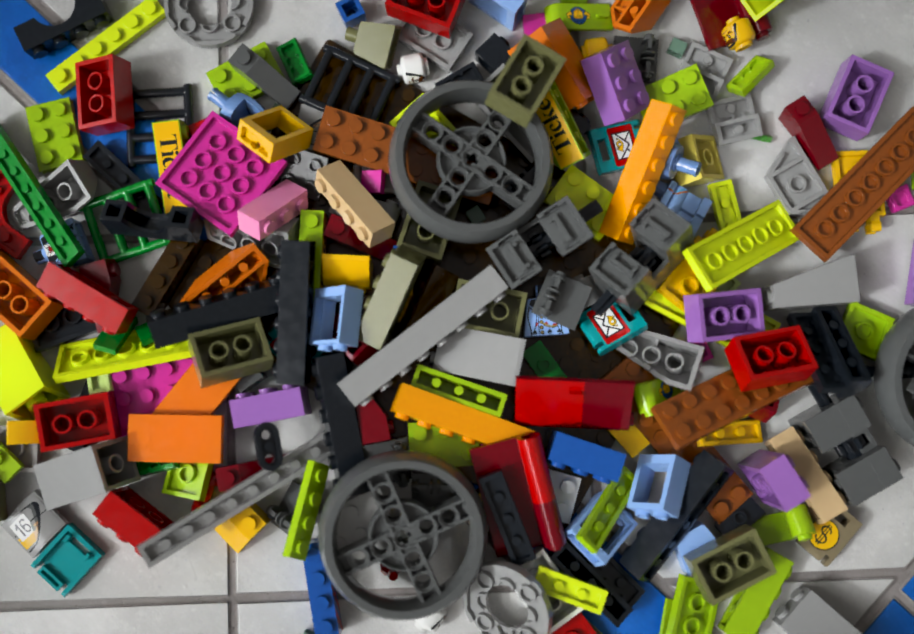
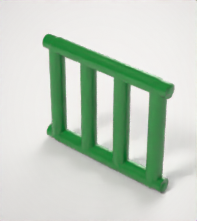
[79,178,170,263]

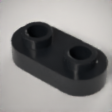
[253,423,283,471]

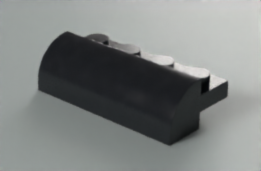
[786,306,873,398]
[548,525,645,628]

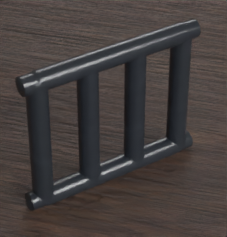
[298,44,401,121]
[126,83,194,168]

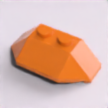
[610,0,671,34]
[180,243,269,303]

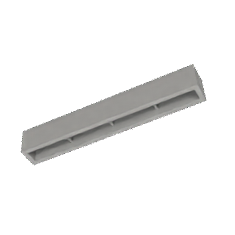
[337,265,509,407]

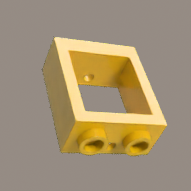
[237,105,314,164]

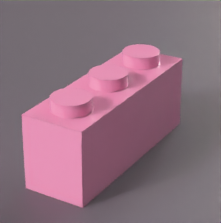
[237,179,308,241]

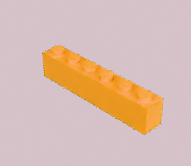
[599,99,687,245]
[390,383,535,445]

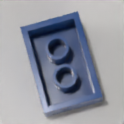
[545,429,627,485]

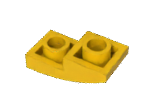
[7,420,39,445]

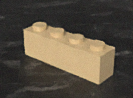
[315,160,395,248]
[764,426,848,525]

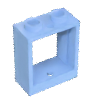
[469,0,527,31]
[309,285,364,352]
[627,454,691,521]
[564,490,638,567]

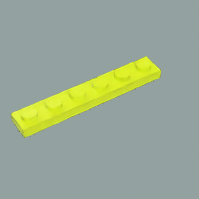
[45,0,166,95]

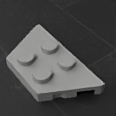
[764,136,828,216]

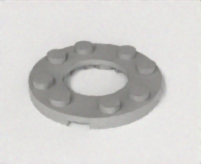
[164,0,255,49]
[463,560,553,634]

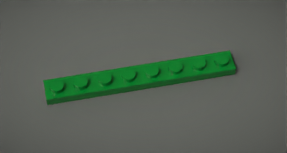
[0,124,85,267]

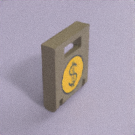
[795,510,863,567]

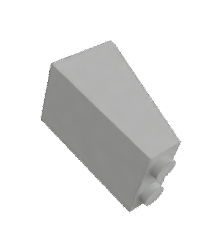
[761,255,860,312]
[429,328,526,387]
[33,435,141,510]
[772,585,862,634]

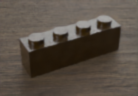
[132,238,205,315]
[392,263,459,360]

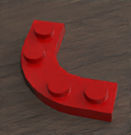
[0,169,34,260]

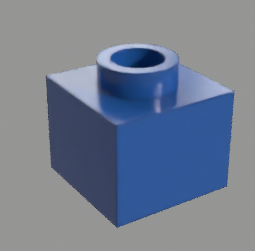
[335,0,367,29]

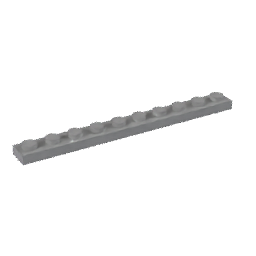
[136,430,361,568]

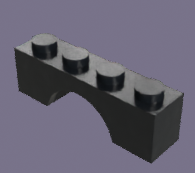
[13,0,115,59]
[99,199,204,243]

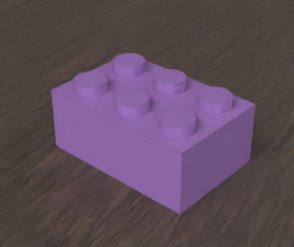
[580,40,650,126]
[819,54,894,141]
[683,288,765,343]
[229,385,312,429]
[737,449,811,512]

